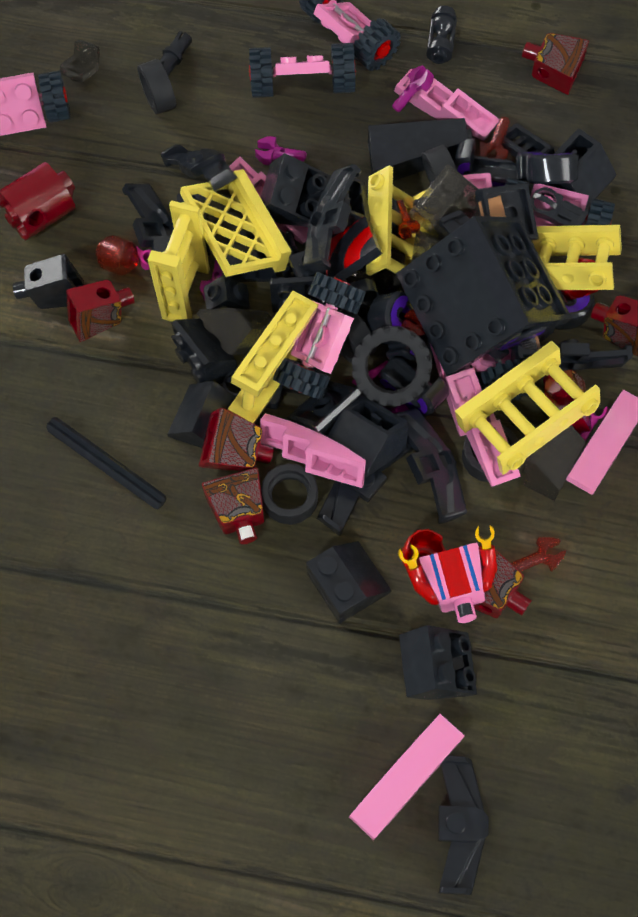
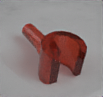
[397,200,420,239]

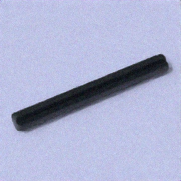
[46,417,166,510]

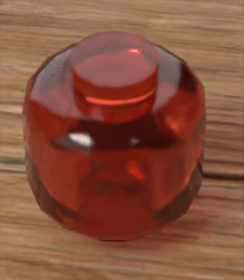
[96,235,139,275]

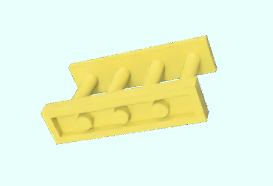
[366,165,434,276]
[148,201,210,322]
[532,225,622,290]
[227,291,319,423]
[455,341,600,475]

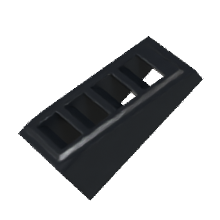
[497,123,555,158]

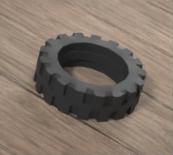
[352,326,432,406]

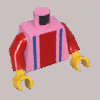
[398,525,498,623]

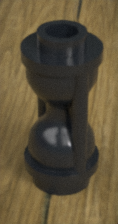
[426,6,457,64]

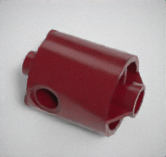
[0,162,76,241]

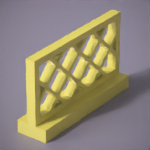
[180,169,292,277]

